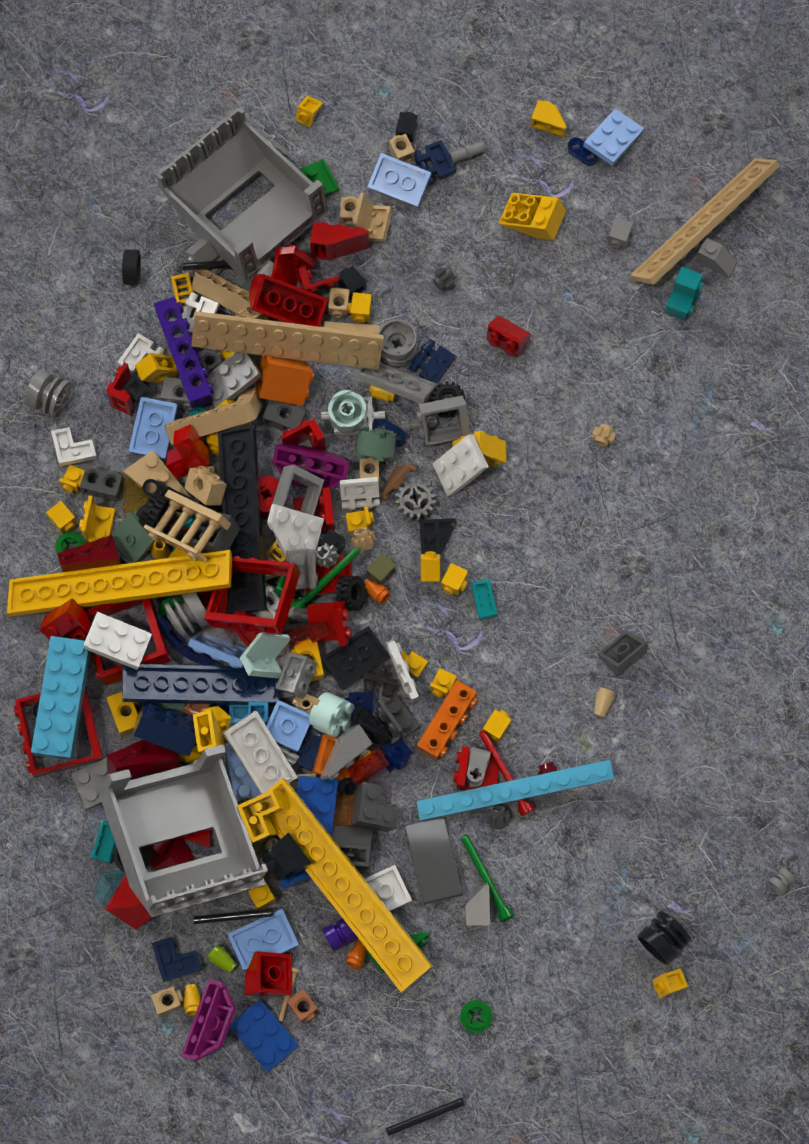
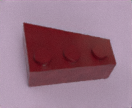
[57,535,122,572]
[106,739,178,781]

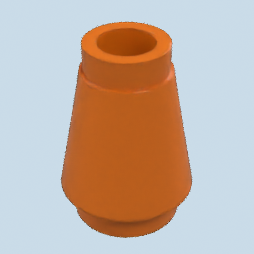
[364,578,391,605]
[346,939,368,970]

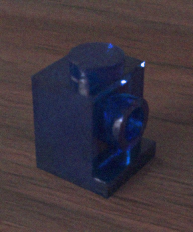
[345,691,373,715]

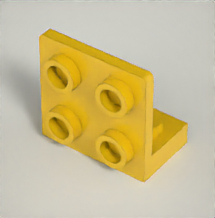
[79,496,116,543]

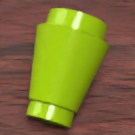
[207,944,237,973]

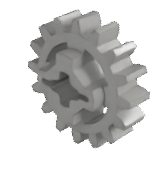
[395,479,436,521]

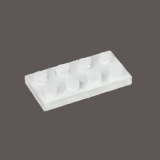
[223,711,297,794]

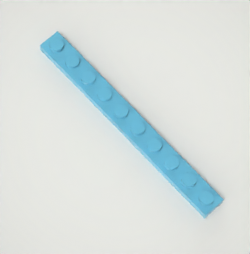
[416,760,614,821]

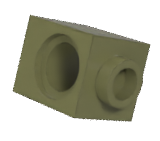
[366,553,396,585]

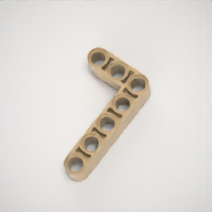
[192,269,269,320]
[164,388,263,444]

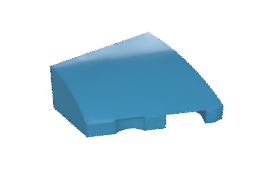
[229,702,269,728]

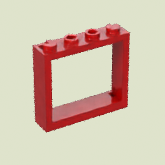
[204,556,301,635]
[85,598,171,686]
[13,686,103,778]

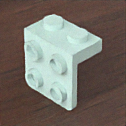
[240,632,290,678]

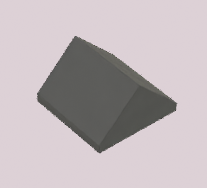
[598,630,649,677]

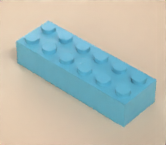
[31,636,91,761]

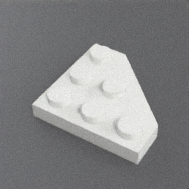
[267,504,324,556]

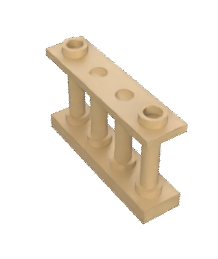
[143,490,231,563]

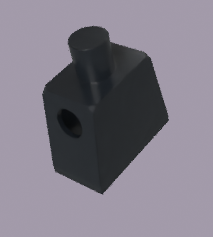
[262,833,311,881]

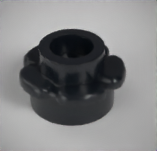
[337,777,356,796]

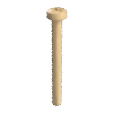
[278,967,300,1022]

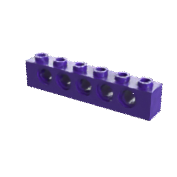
[154,296,214,409]

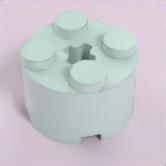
[328,390,366,433]
[310,692,354,737]

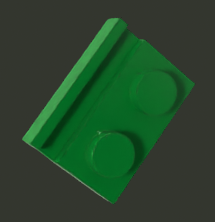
[300,158,339,197]

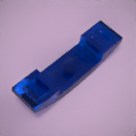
[156,612,220,666]

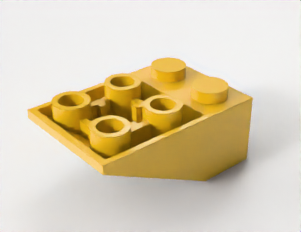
[499,193,566,241]

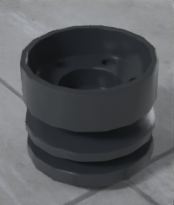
[637,911,691,965]

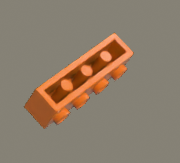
[417,680,478,761]

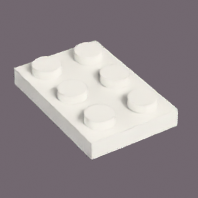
[432,434,488,496]
[82,612,152,670]
[365,865,412,912]

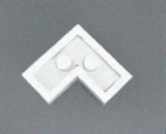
[51,427,97,467]

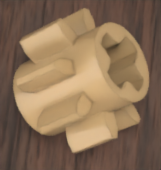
[592,424,616,447]
[351,527,376,551]

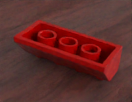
[249,274,328,327]

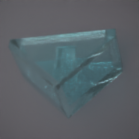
[92,870,126,908]

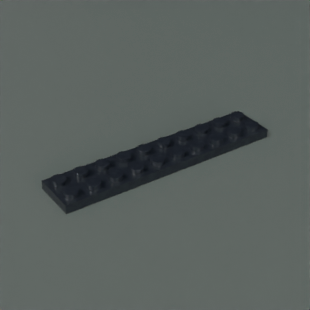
[218,424,267,615]

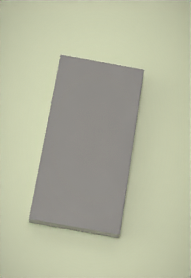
[354,362,437,404]

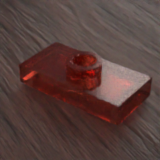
[346,747,389,786]

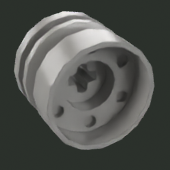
[378,319,417,368]
[24,369,72,418]
[164,592,209,639]

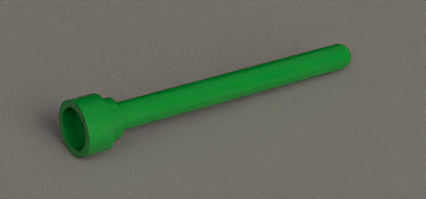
[290,547,361,609]
[461,835,515,923]

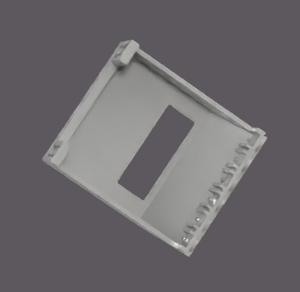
[154,107,328,280]
[99,745,268,917]

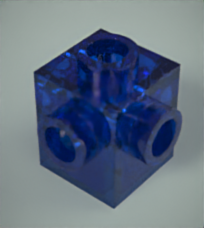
[378,739,413,773]

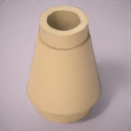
[594,687,615,717]

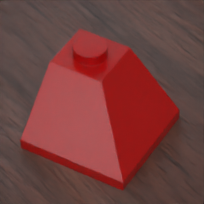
[105,875,153,930]
[245,951,292,997]

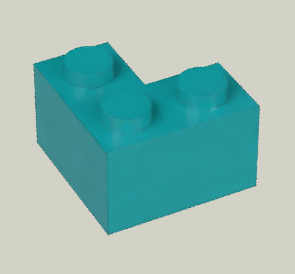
[664,267,704,321]

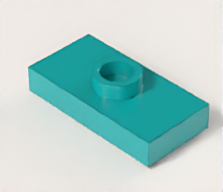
[471,579,498,620]
[91,820,116,864]

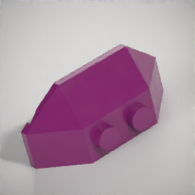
[272,444,350,492]
[181,979,236,1061]

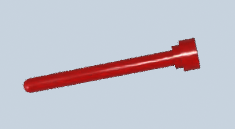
[479,730,535,816]

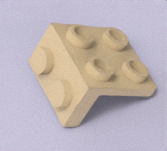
[352,192,393,242]

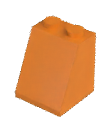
[255,355,314,406]

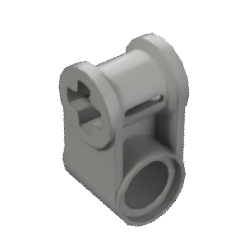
[466,747,491,788]

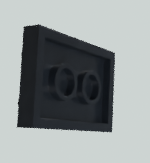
[321,626,391,691]

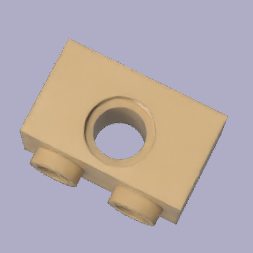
[184,466,227,505]

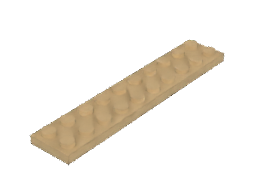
[630,158,780,285]
[191,311,384,370]

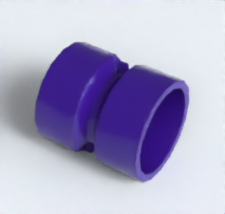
[322,918,358,952]

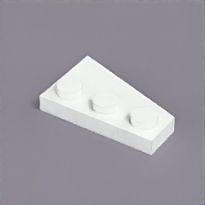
[385,640,419,699]

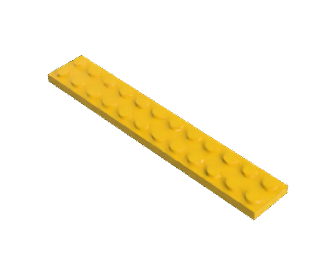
[7,550,232,617]
[265,778,433,992]

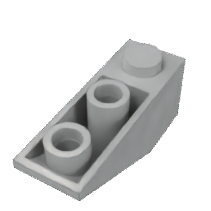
[320,724,373,780]

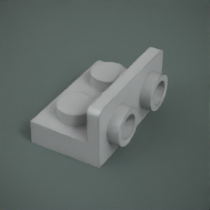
[286,548,318,589]
[276,652,317,699]

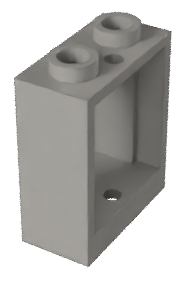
[416,396,470,446]
[272,465,324,515]

